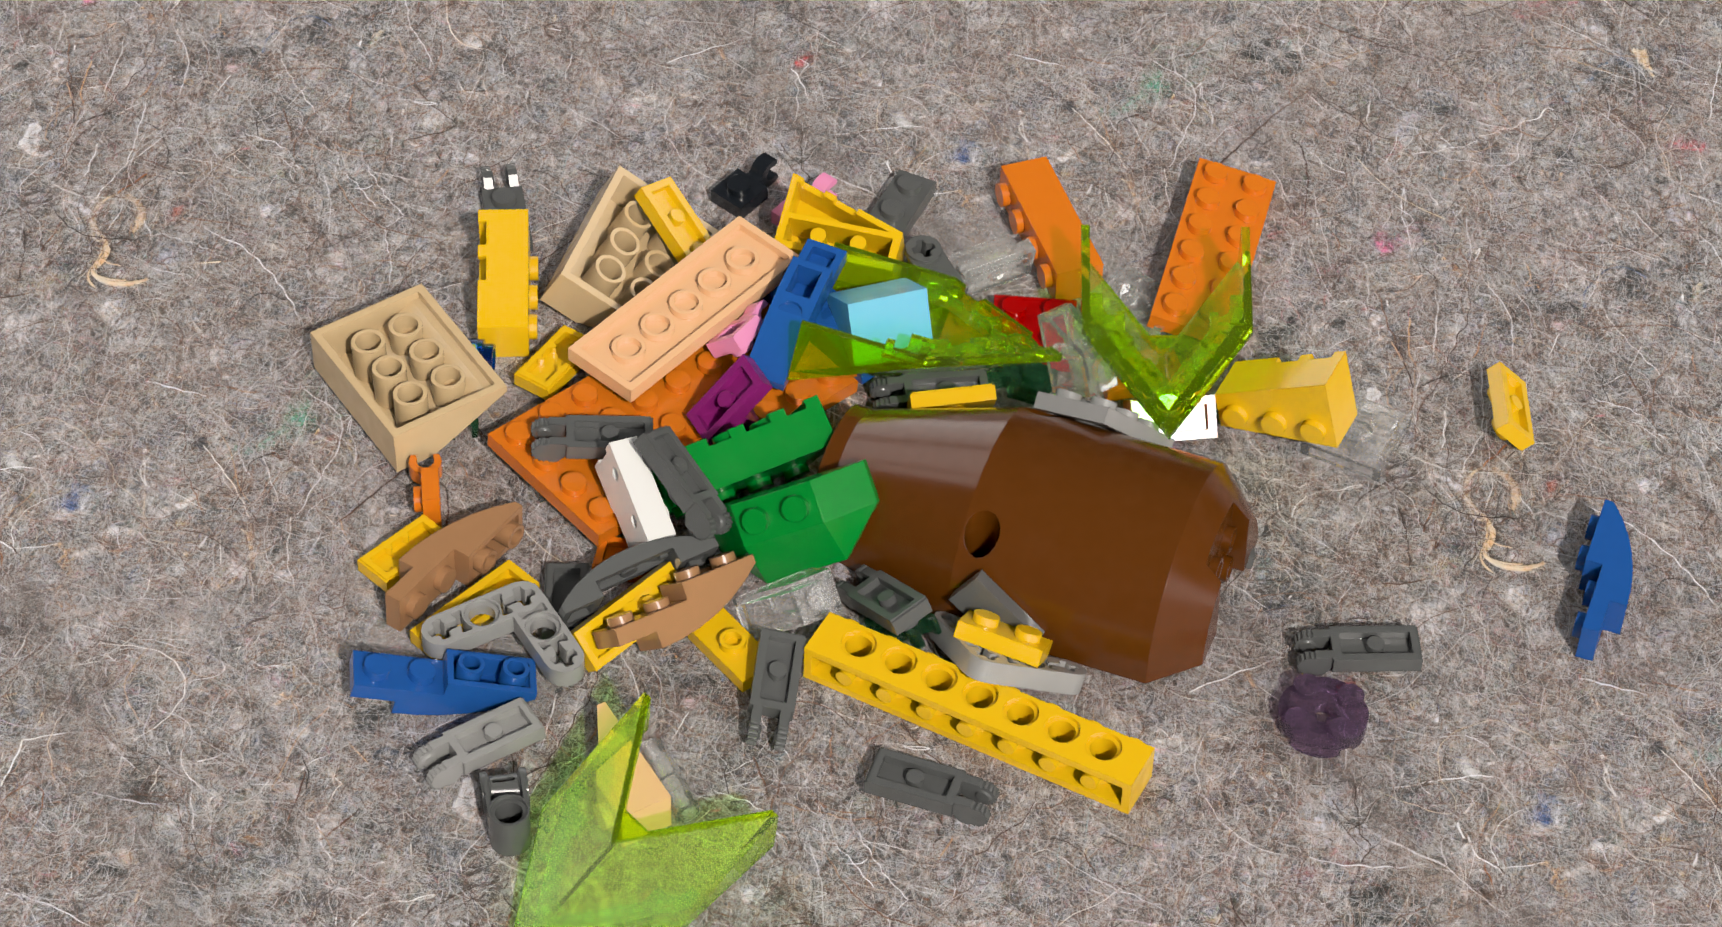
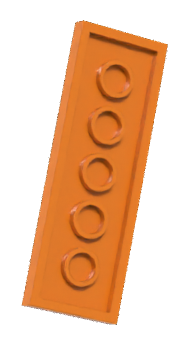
[1147,158,1276,351]

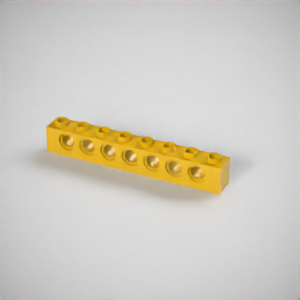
[803,612,1155,814]

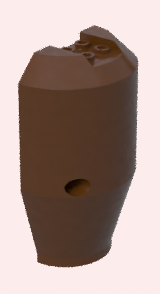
[817,404,1258,684]

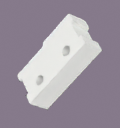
[595,436,676,548]

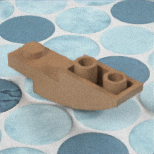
[385,502,524,632]
[592,550,756,651]

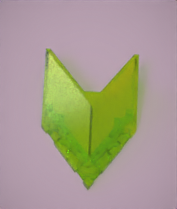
[1079,225,1253,440]
[787,242,1063,380]
[514,692,779,927]

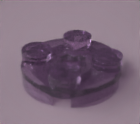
[1276,673,1369,758]

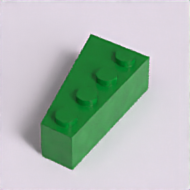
[651,395,834,520]

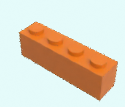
[995,156,1104,300]

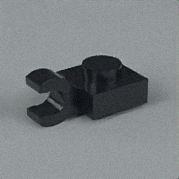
[711,153,778,218]

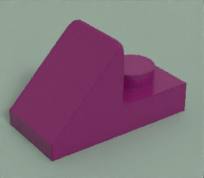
[686,354,773,445]

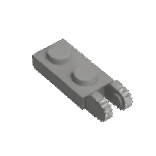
[412,697,546,790]

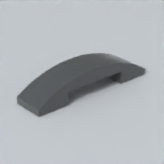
[558,536,719,626]

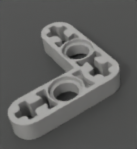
[421,581,585,687]
[928,611,1087,695]

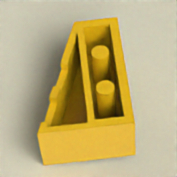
[774,173,905,285]
[477,209,539,357]
[1214,351,1357,448]

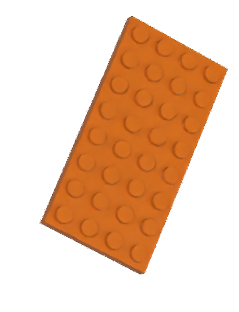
[487,299,858,547]

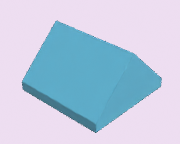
[827,278,934,367]

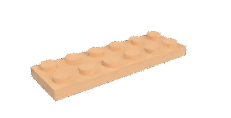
[568,216,799,403]

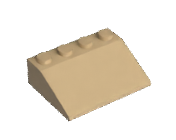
[540,165,719,327]
[310,283,507,472]

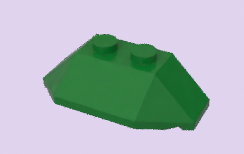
[714,459,880,584]

